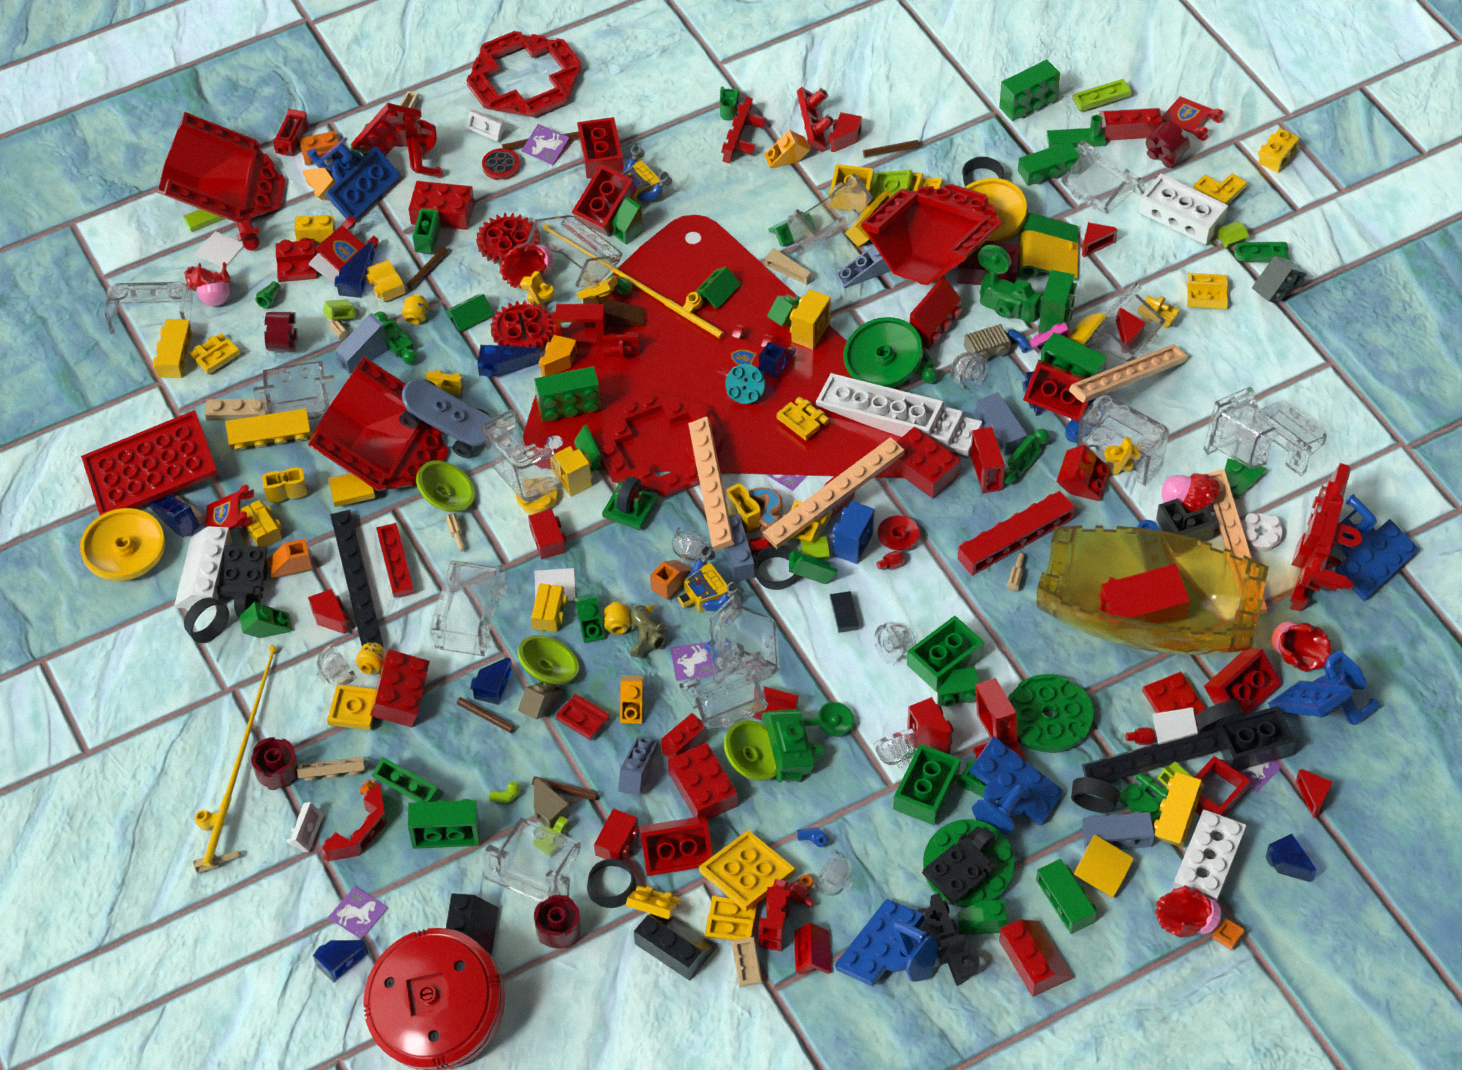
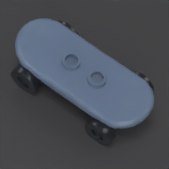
[399,379,495,458]

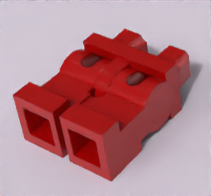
[759,879,790,952]

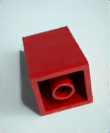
[1098,563,1190,630]

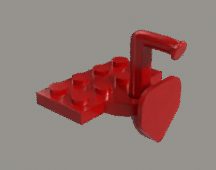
[352,103,443,178]

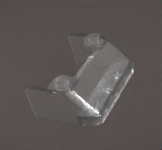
[787,173,873,255]
[526,215,623,288]
[104,282,194,334]

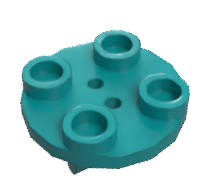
[726,364,765,404]

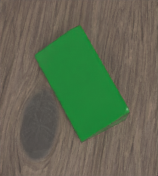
[574,425,602,471]

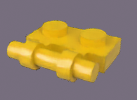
[188,333,240,375]
[777,397,830,440]
[626,885,681,919]

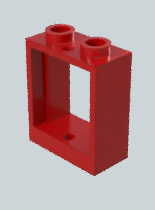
[552,304,606,345]
[970,427,1005,494]
[975,678,1017,746]
[1194,756,1251,817]

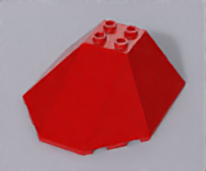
[157,111,286,223]
[861,184,1003,285]
[308,356,449,491]

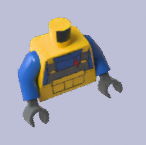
[621,144,672,203]
[678,546,742,613]

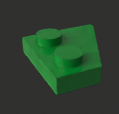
[1224,458,1267,500]

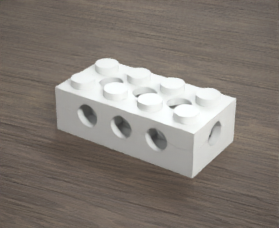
[1139,173,1228,245]
[1172,809,1246,903]

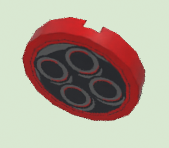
[482,148,520,180]

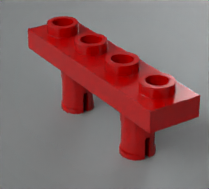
[797,87,835,152]
[721,96,766,163]

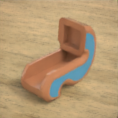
[749,487,783,535]

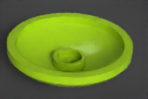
[416,461,475,512]
[517,635,579,685]
[724,720,777,781]

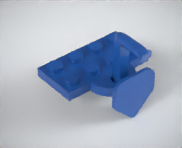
[306,137,401,219]
[1335,494,1419,601]
[1268,650,1381,725]
[969,736,1064,835]
[835,899,939,987]

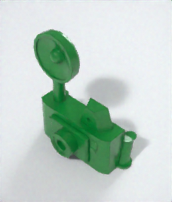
[978,245,1044,322]
[762,702,854,783]

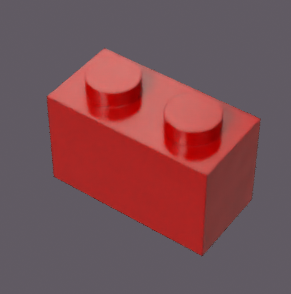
[528,509,567,560]
[661,713,708,759]
[594,808,639,861]

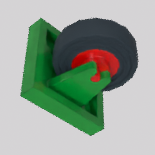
[602,476,658,530]

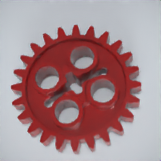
[476,213,539,264]
[490,300,554,355]

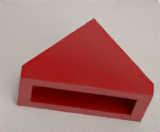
[1082,222,1118,257]
[1115,308,1146,352]
[1296,769,1332,818]

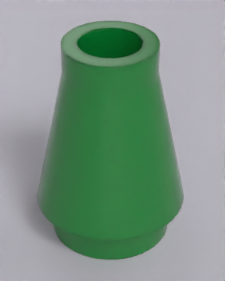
[255,281,281,308]

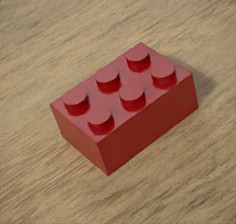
[577,117,624,179]
[572,164,638,237]
[408,181,475,230]
[888,426,961,499]
[370,649,430,727]
[668,742,738,820]

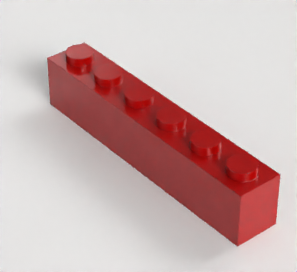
[957,491,1075,576]

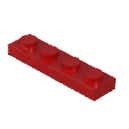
[376,523,414,598]

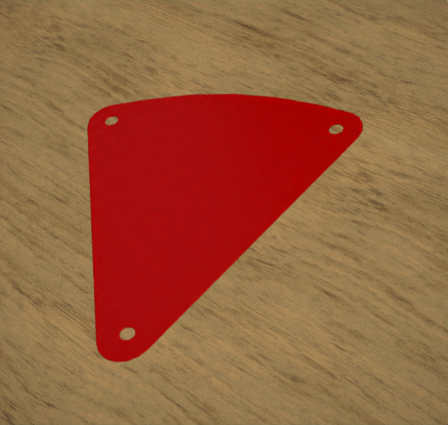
[521,214,958,478]

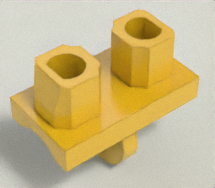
[520,271,555,309]
[1138,295,1180,328]
[426,369,462,396]
[1104,437,1141,475]

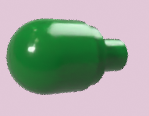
[608,274,632,295]

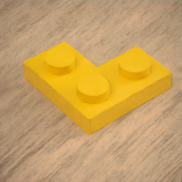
[1193,173,1247,205]
[576,276,618,300]

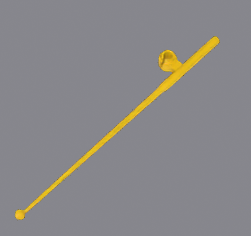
[541,223,724,339]
[195,645,277,867]

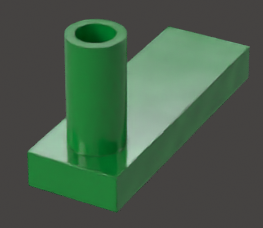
[1046,115,1106,148]

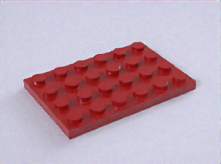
[81,410,219,516]

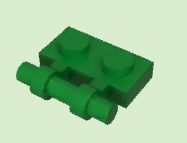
[1118,772,1169,826]

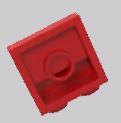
[275,238,317,282]

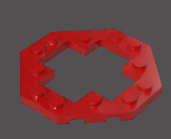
[466,31,582,117]
[597,391,724,497]

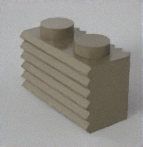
[964,324,1011,363]

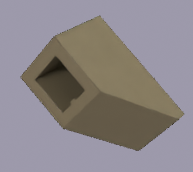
[518,682,562,720]
[534,778,570,829]

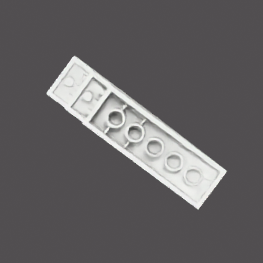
[816,373,983,456]

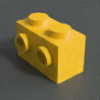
[1258,128,1300,173]

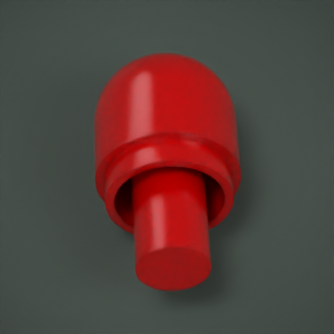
[876,551,905,570]
[1125,727,1157,745]
[787,881,815,909]

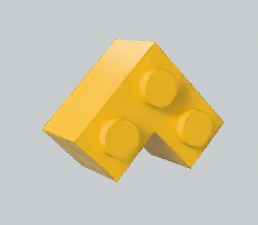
[549,446,593,497]

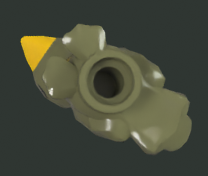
[629,605,668,658]

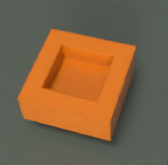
[1212,918,1245,951]

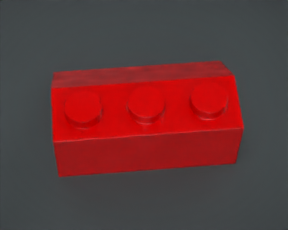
[1099,108,1163,141]
[909,276,962,350]
[1023,359,1088,422]
[1204,648,1282,715]
[639,816,712,876]
[999,919,1073,997]

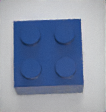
[832,500,875,564]

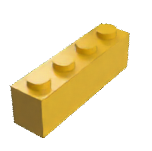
[225,408,311,451]

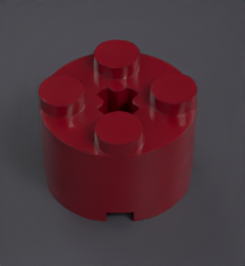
[1145,122,1190,168]
[264,312,298,351]
[251,737,299,790]
[534,895,581,948]

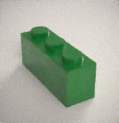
[1018,141,1080,186]
[371,757,444,802]
[1036,859,1097,934]

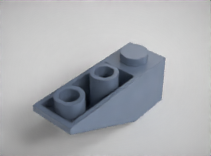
[836,245,890,288]
[618,736,658,796]

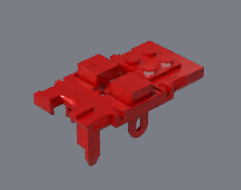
[1290,463,1362,612]

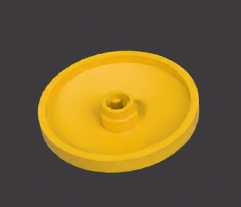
[964,178,1028,242]
[80,508,165,581]

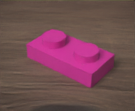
[1029,323,1073,353]

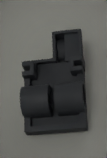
[217,545,268,618]
[922,826,996,905]
[924,893,979,986]

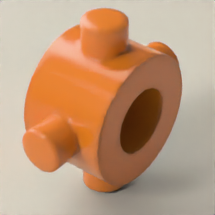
[359,779,376,795]
[796,874,816,890]

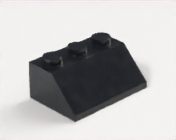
[1216,706,1296,771]
[446,893,499,956]
[634,914,717,981]

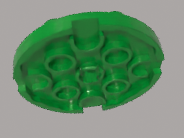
[1008,674,1094,753]
[923,819,1014,908]

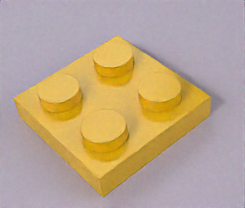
[327,684,376,730]

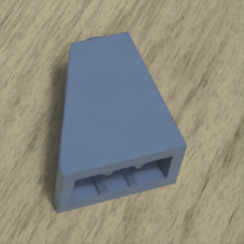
[336,313,388,374]

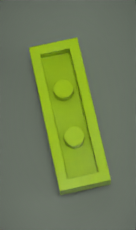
[1072,79,1131,112]

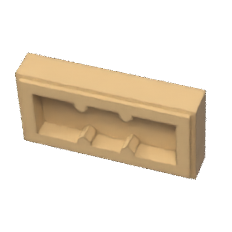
[731,937,762,988]

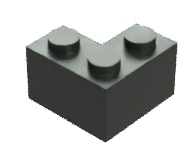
[1252,256,1307,304]
[1156,498,1215,551]

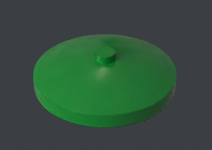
[843,317,923,388]

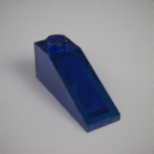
[334,241,375,298]
[477,345,541,377]
[147,495,200,537]

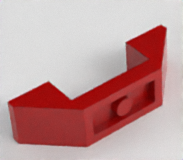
[321,783,387,862]

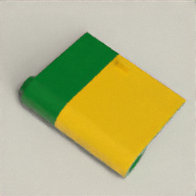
[1018,213,1078,281]

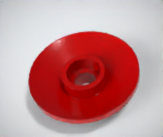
[877,515,919,551]

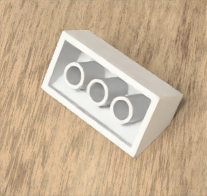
[174,526,232,611]

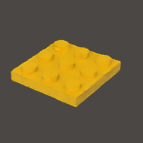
[699,830,795,912]

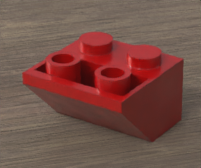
[1056,444,1111,501]
[907,697,954,754]

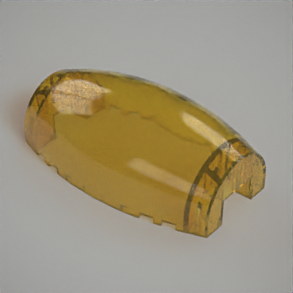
[1036,525,1269,655]

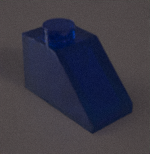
[470,658,513,705]
[1266,834,1316,882]
[313,940,368,983]

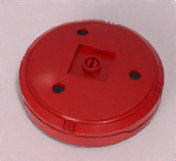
[363,928,505,1070]

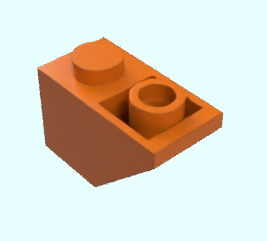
[267,539,312,578]
[650,560,691,600]

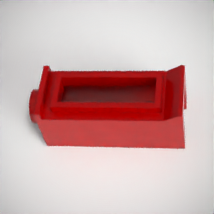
[273,109,309,157]

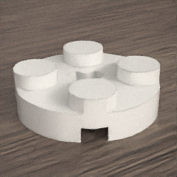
[1241,513,1282,552]

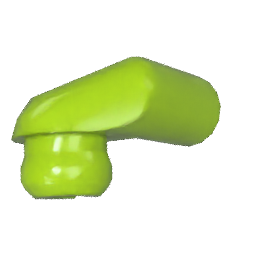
[489,781,521,803]

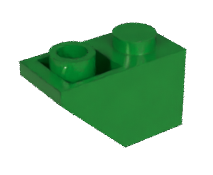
[612,197,643,245]
[767,295,801,327]
[574,593,605,643]
[240,602,292,638]
[937,667,979,707]

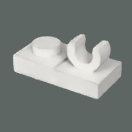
[466,110,505,141]
[286,802,324,853]

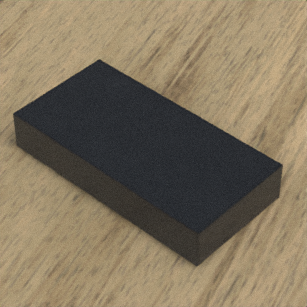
[830,591,859,633]

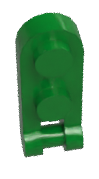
[1234,242,1290,262]

